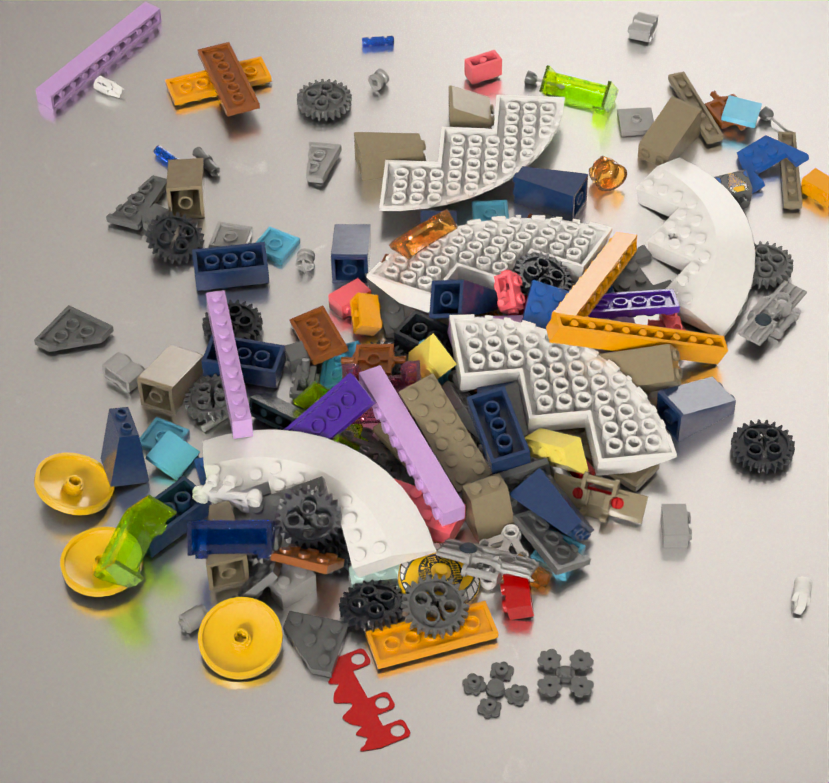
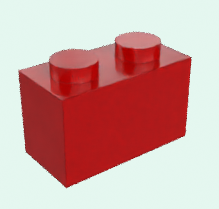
[500,574,534,620]

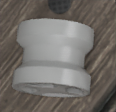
[368,69,389,90]
[296,248,315,271]

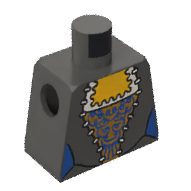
[714,170,752,209]

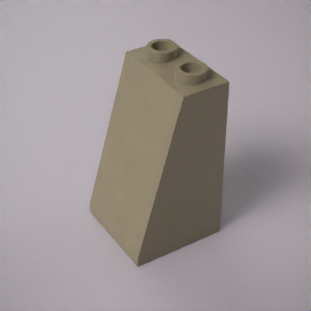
[638,96,702,166]
[354,132,426,181]
[166,158,205,219]
[599,344,683,394]
[137,345,204,415]
[206,501,249,591]

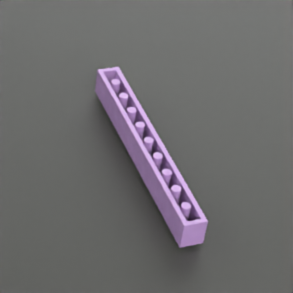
[35,2,162,110]
[206,290,253,439]
[359,365,465,527]

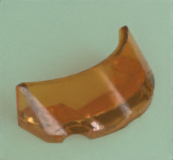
[389,209,458,260]

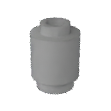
[178,604,208,633]

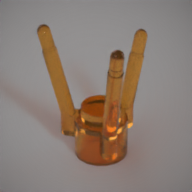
[502,554,552,589]

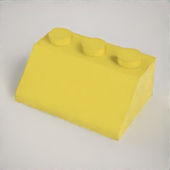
[407,333,457,385]
[525,428,589,474]

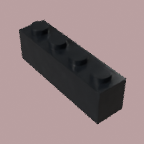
[249,391,305,430]

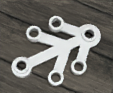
[192,474,263,513]
[479,524,529,590]

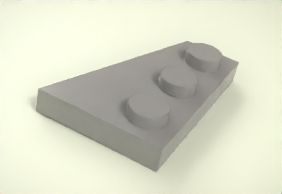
[306,142,342,184]

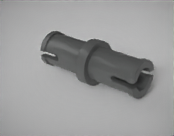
[192,147,220,176]

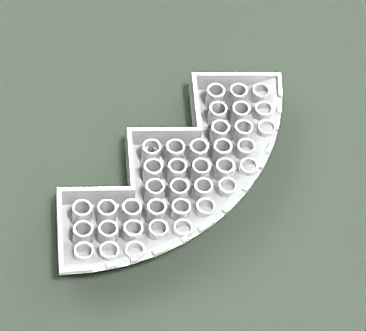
[379,95,565,211]
[636,158,756,336]
[367,215,613,313]
[449,314,677,476]
[202,429,437,578]

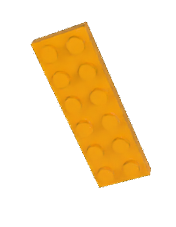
[165,56,272,105]
[366,601,499,669]

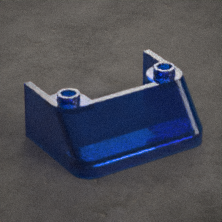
[187,520,276,559]

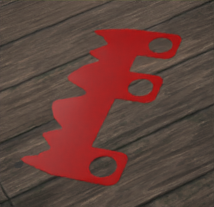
[328,648,410,751]

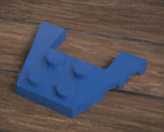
[737,135,809,194]

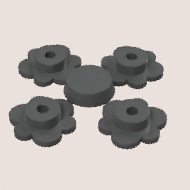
[537,649,594,697]
[462,661,529,718]

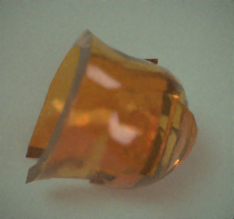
[589,156,627,191]

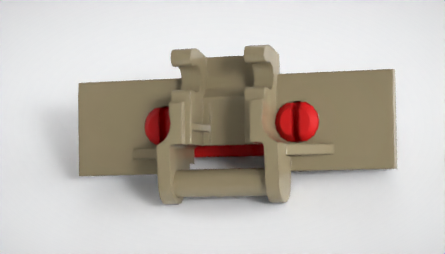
[554,471,649,524]

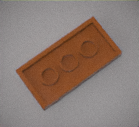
[289,305,349,365]

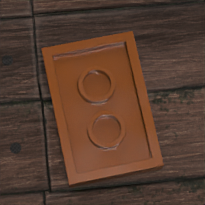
[271,544,344,574]

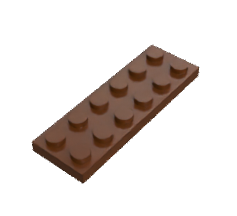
[197,42,260,117]

